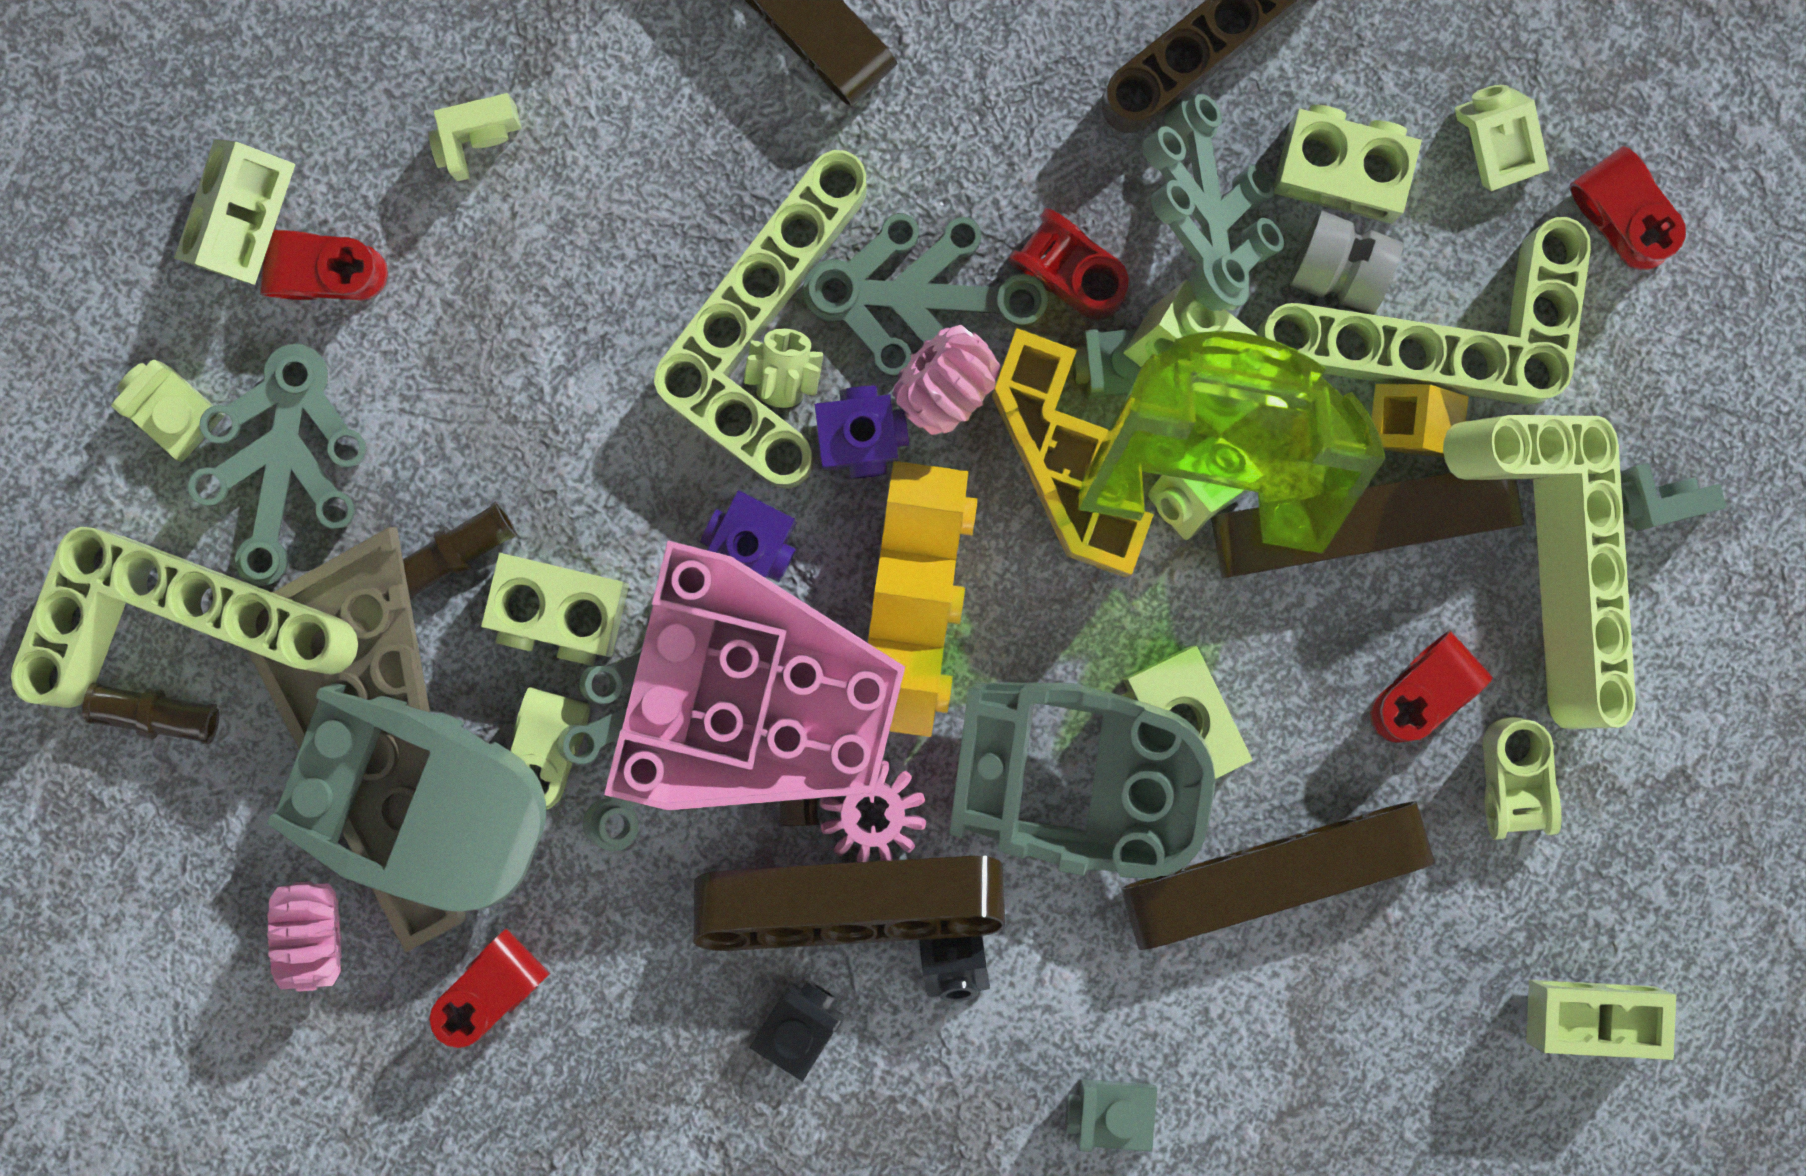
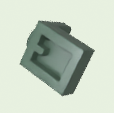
[1072,329,1164,399]
[1621,463,1727,532]
[1065,1078,1157,1152]

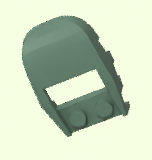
[267,682,546,912]
[949,683,1215,878]

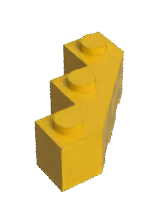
[992,328,1154,578]
[868,461,978,737]

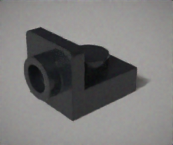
[919,936,990,1002]
[749,980,844,1082]

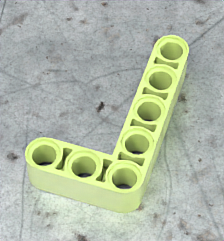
[654,150,867,489]
[1257,217,1591,405]
[1443,415,1635,729]
[11,527,358,708]

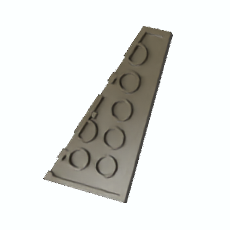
[246,527,467,953]

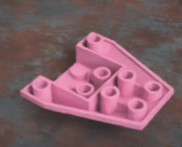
[604,541,905,810]

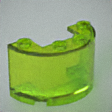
[1078,331,1386,553]

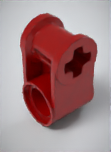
[1569,146,1686,270]
[1007,208,1129,319]
[260,230,388,301]
[1370,630,1493,743]
[429,928,551,1048]

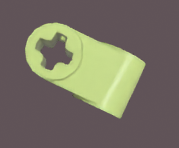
[511,687,591,810]
[1482,716,1562,840]

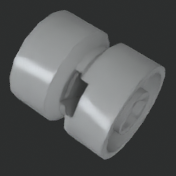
[1289,210,1404,315]

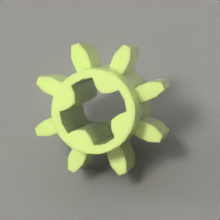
[744,329,823,408]

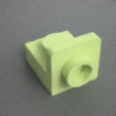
[1455,85,1549,191]
[428,93,522,181]
[111,359,224,462]
[1148,432,1261,540]

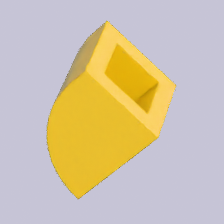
[1368,384,1469,457]

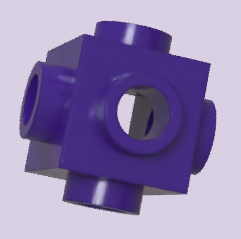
[814,386,910,479]
[700,490,797,583]

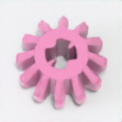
[892,325,1001,435]
[820,760,926,862]
[267,881,342,992]

